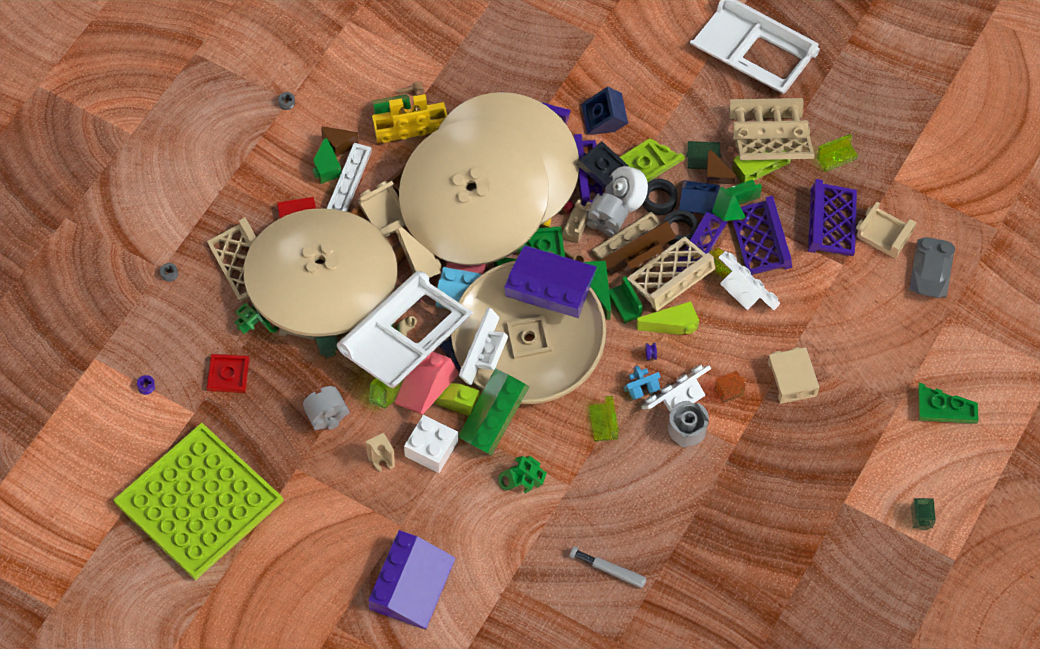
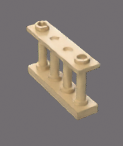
[729,98,808,139]

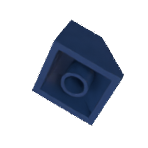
[581,86,628,135]
[679,180,720,216]

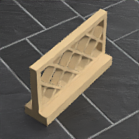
[735,126,814,160]
[207,217,257,302]
[627,237,715,311]

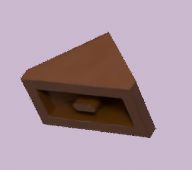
[321,126,359,157]
[706,150,736,184]

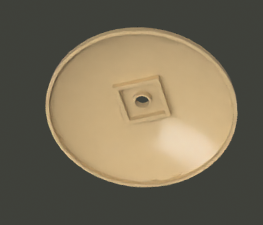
[438,92,579,225]
[399,119,549,265]
[244,209,397,336]
[451,261,606,404]

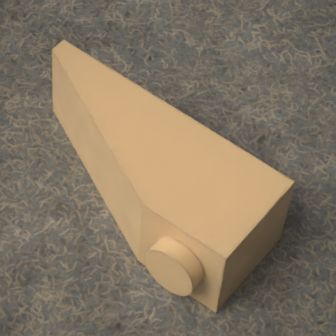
[395,227,441,278]

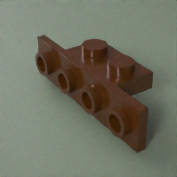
[602,221,676,275]

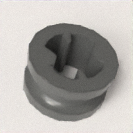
[279,92,295,110]
[160,263,179,282]

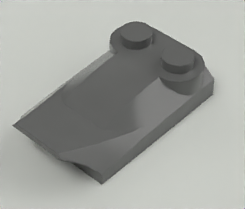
[909,237,955,298]

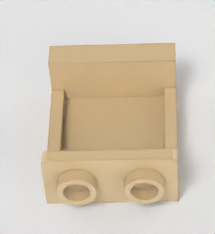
[358,181,406,237]
[856,202,916,259]
[767,347,820,404]

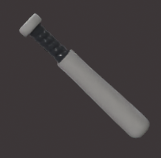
[569,546,646,588]

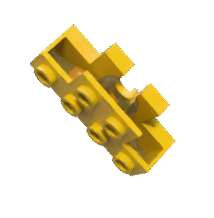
[372,94,447,143]

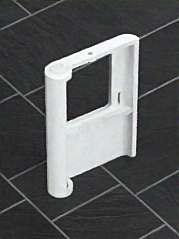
[690,0,820,94]
[337,271,473,388]

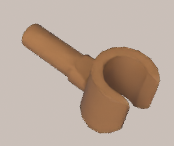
[398,81,425,95]
[564,248,585,262]

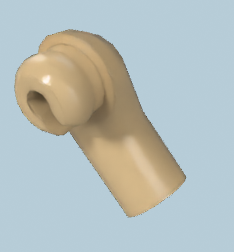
[397,316,417,337]

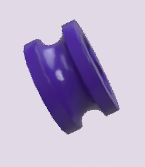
[645,343,657,360]
[137,375,155,395]

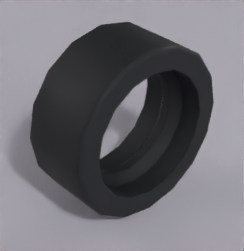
[642,178,678,216]
[663,210,698,247]

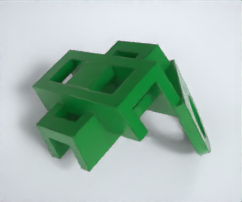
[234,303,279,334]
[498,455,547,494]

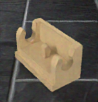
[562,200,591,243]
[366,433,395,472]

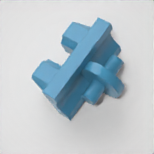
[623,366,661,400]

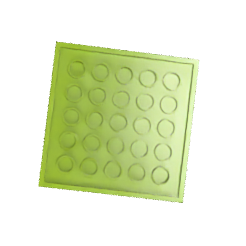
[113,423,284,581]

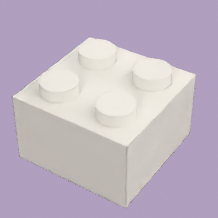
[404,415,458,473]

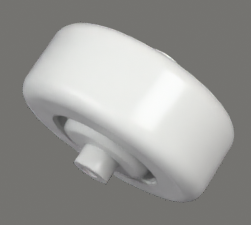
[605,166,648,212]

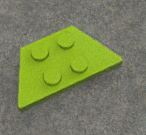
[620,138,685,183]

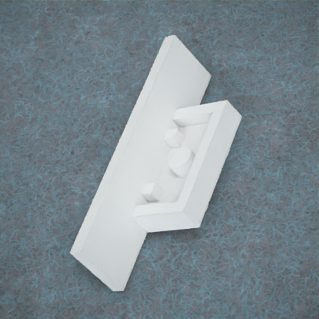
[719,251,780,310]
[459,308,508,385]
[641,364,711,413]

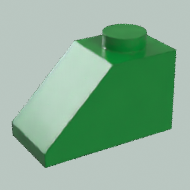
[312,138,342,184]

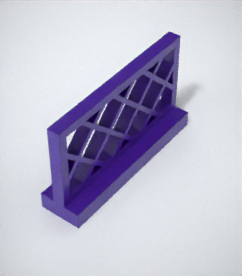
[808,179,857,256]
[732,196,792,275]

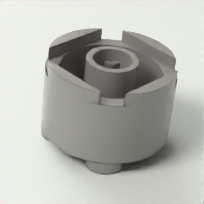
[586,193,629,237]
[303,386,350,430]
[668,401,709,447]

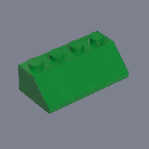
[458,368,529,456]

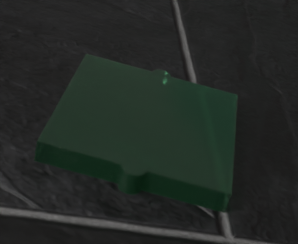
[686,141,722,169]

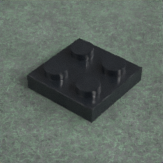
[577,141,629,189]

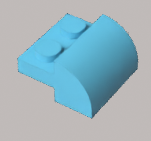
[436,267,481,309]

